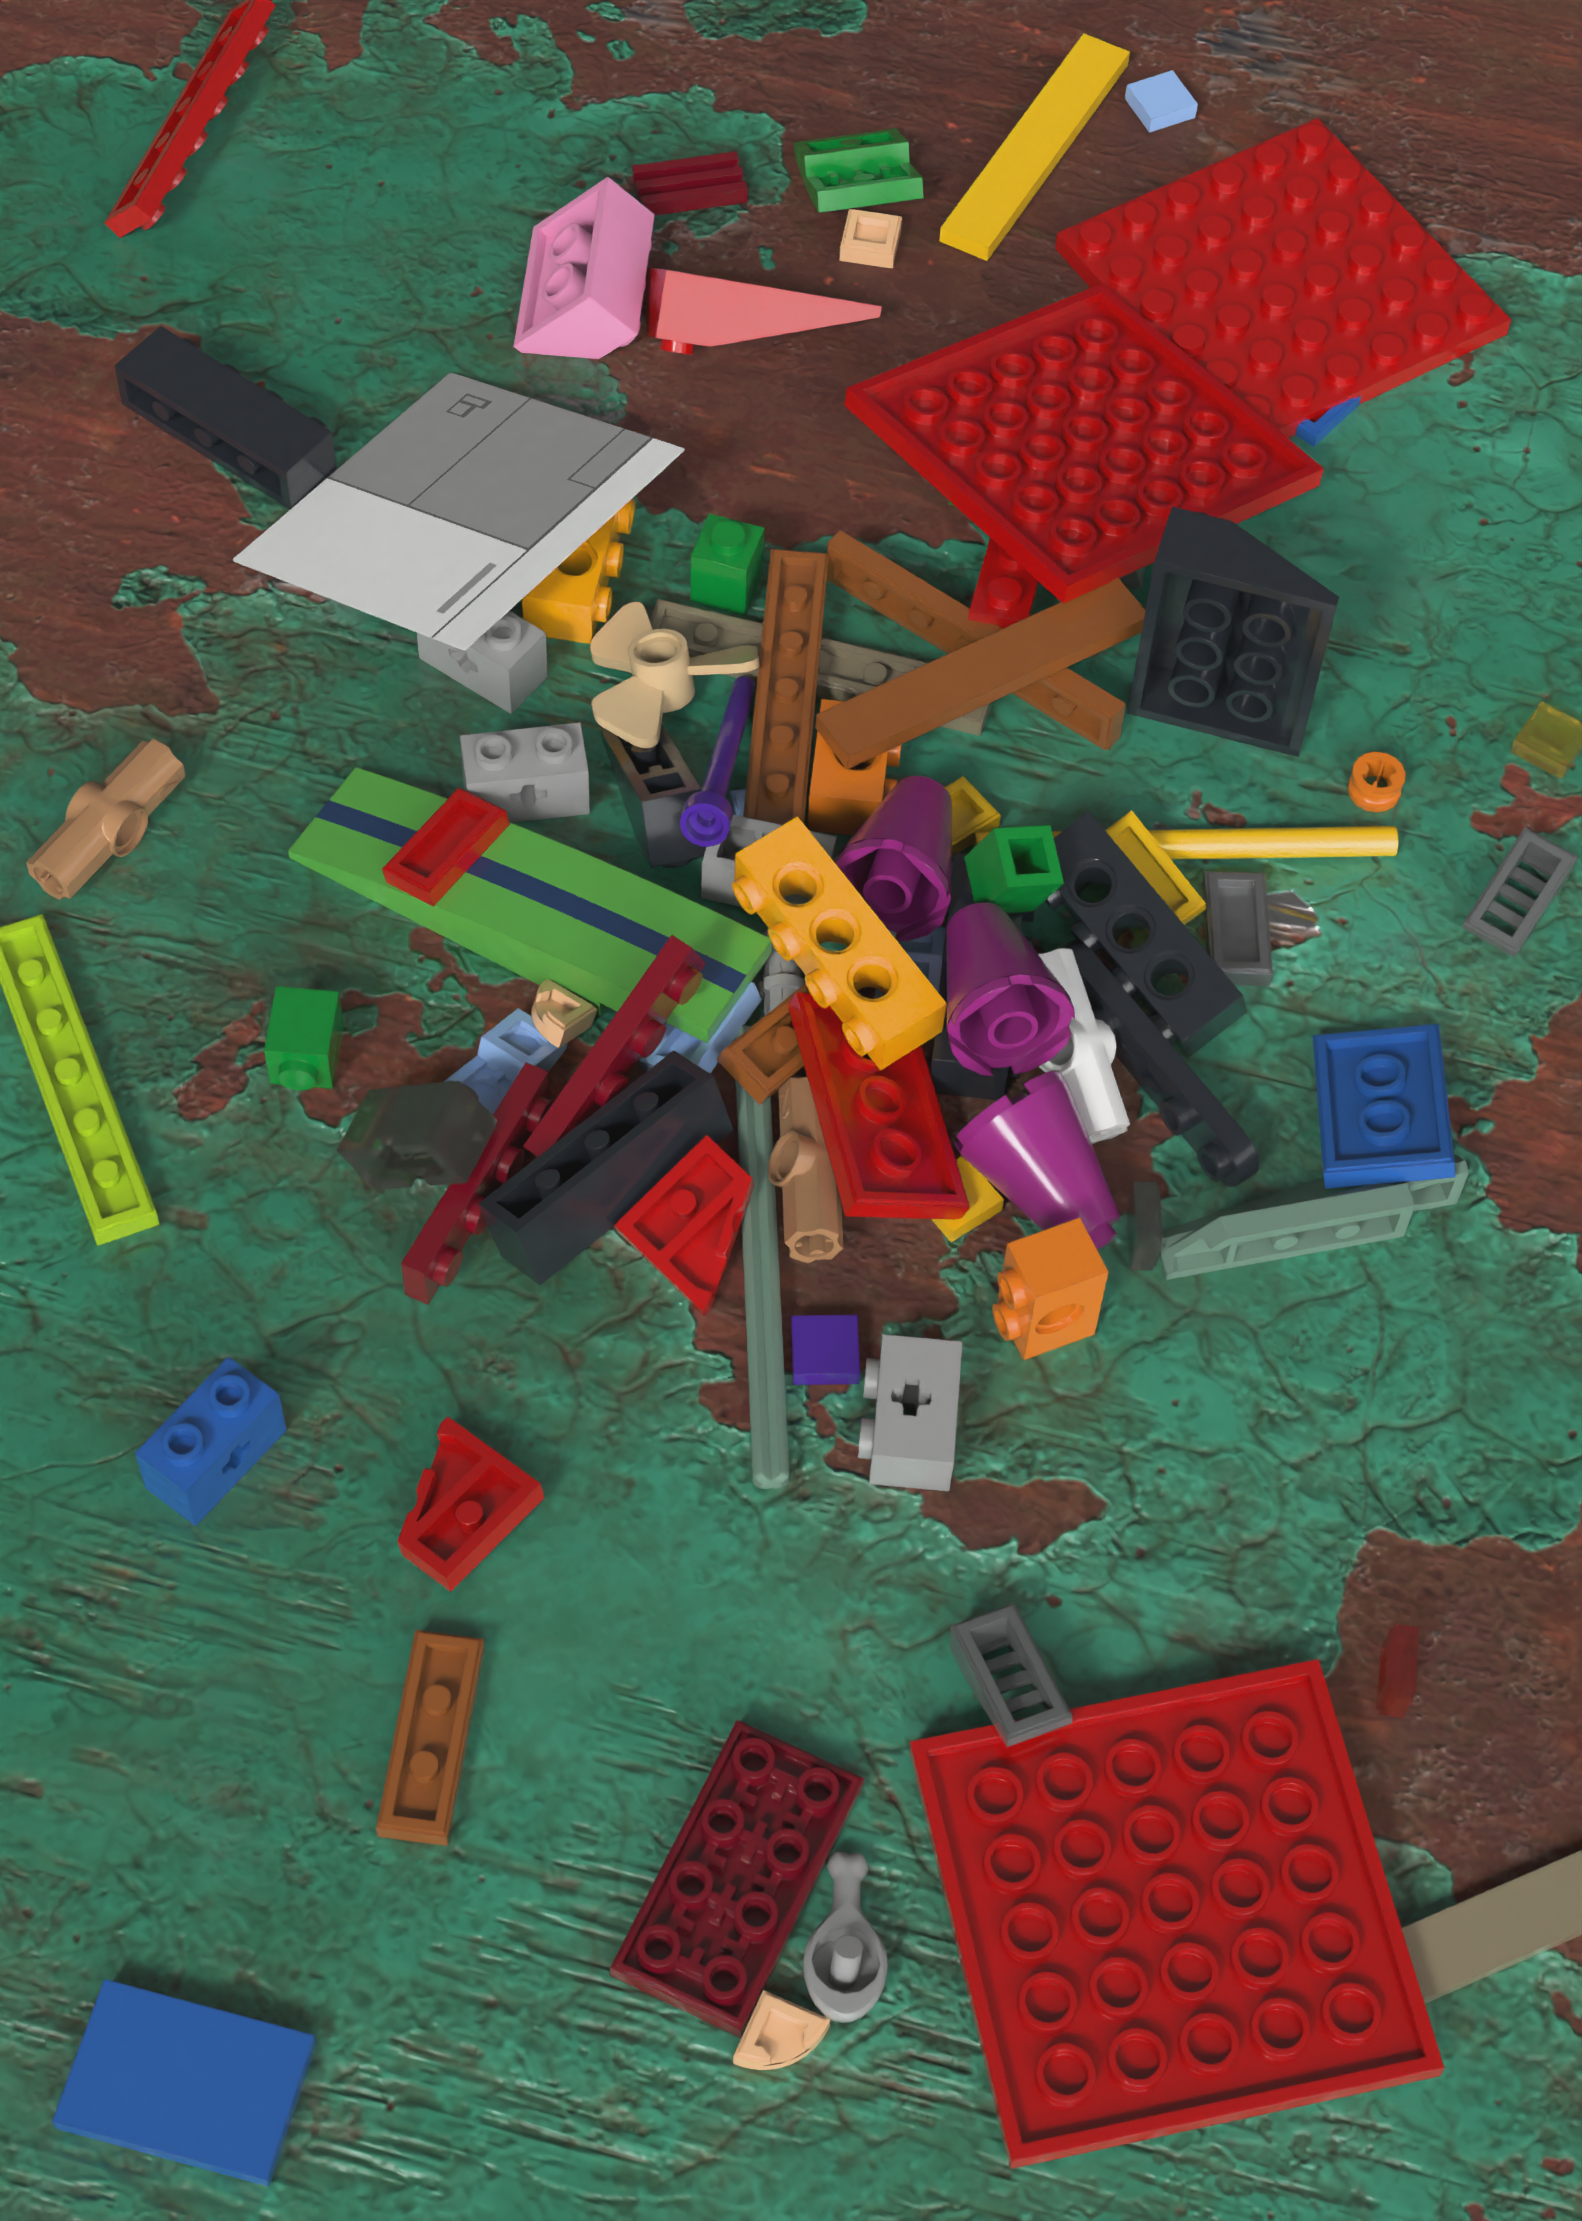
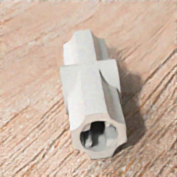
[1038,948,1130,1144]

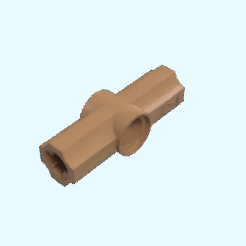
[26,739,186,900]
[768,1077,844,1263]

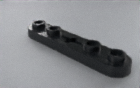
[1060,940,1259,1187]

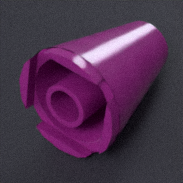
[834,776,952,941]
[947,902,1075,1076]
[954,1071,1121,1250]

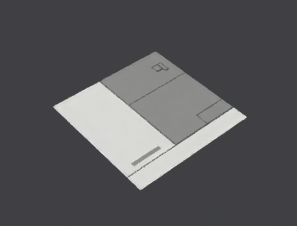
[233,373,685,650]

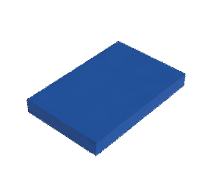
[1313,1024,1456,1189]
[52,1979,317,2187]

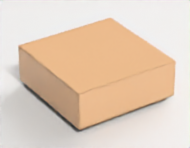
[839,209,902,269]

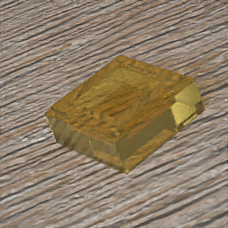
[1510,701,1582,779]

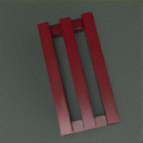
[632,151,748,216]

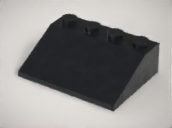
[1127,506,1339,757]

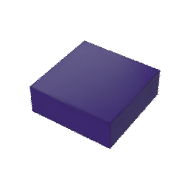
[791,1315,860,1385]

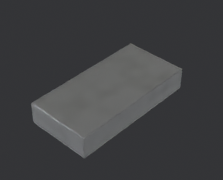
[1202,871,1273,986]

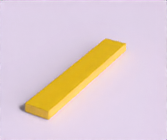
[939,33,1130,261]

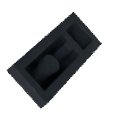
[601,724,706,868]

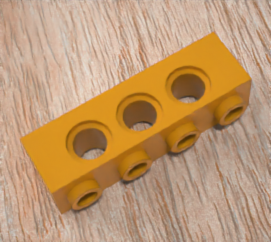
[522,431,637,644]
[732,816,947,1071]

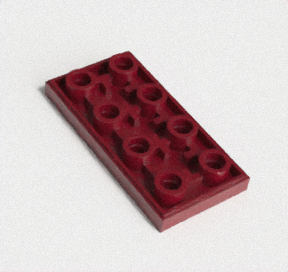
[610,1720,865,2038]

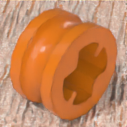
[1347,752,1406,812]

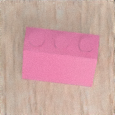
[513,177,655,359]

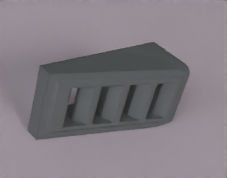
[1462,827,1578,958]
[950,1603,1073,1747]

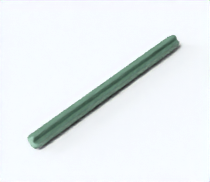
[734,1025,789,1489]

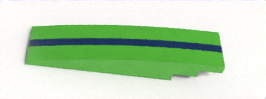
[288,767,772,1043]

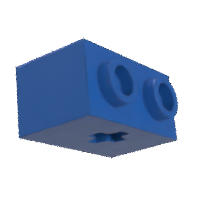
[135,1357,287,1526]

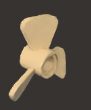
[590,602,760,748]

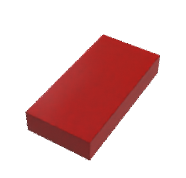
[382,788,510,907]

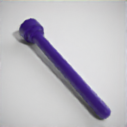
[680,676,756,847]

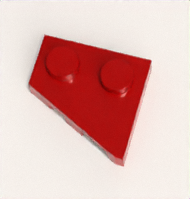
[614,1135,755,1316]
[397,1416,545,1592]

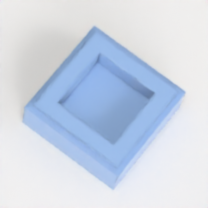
[1125,70,1198,133]

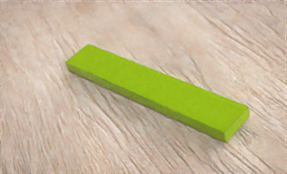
[0,914,160,1246]

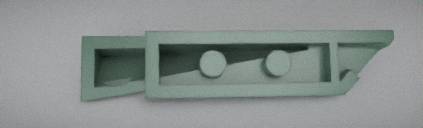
[1154,1154,1469,1280]

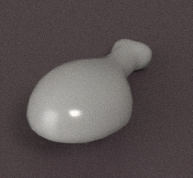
[803,1852,888,2023]

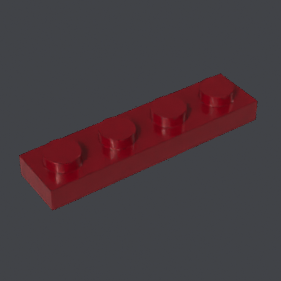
[523,935,706,1157]
[401,1062,554,1305]

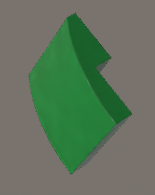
[793,128,924,213]

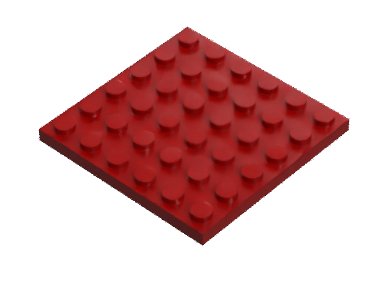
[1055,118,1511,438]
[844,283,1324,604]
[909,1659,1444,2169]

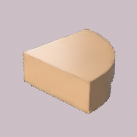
[531,979,597,1048]
[733,1990,830,2070]

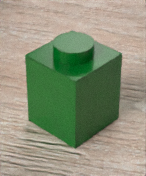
[690,513,765,615]
[964,825,1064,913]
[264,986,344,1091]

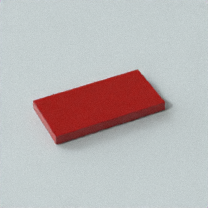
[788,992,970,1220]

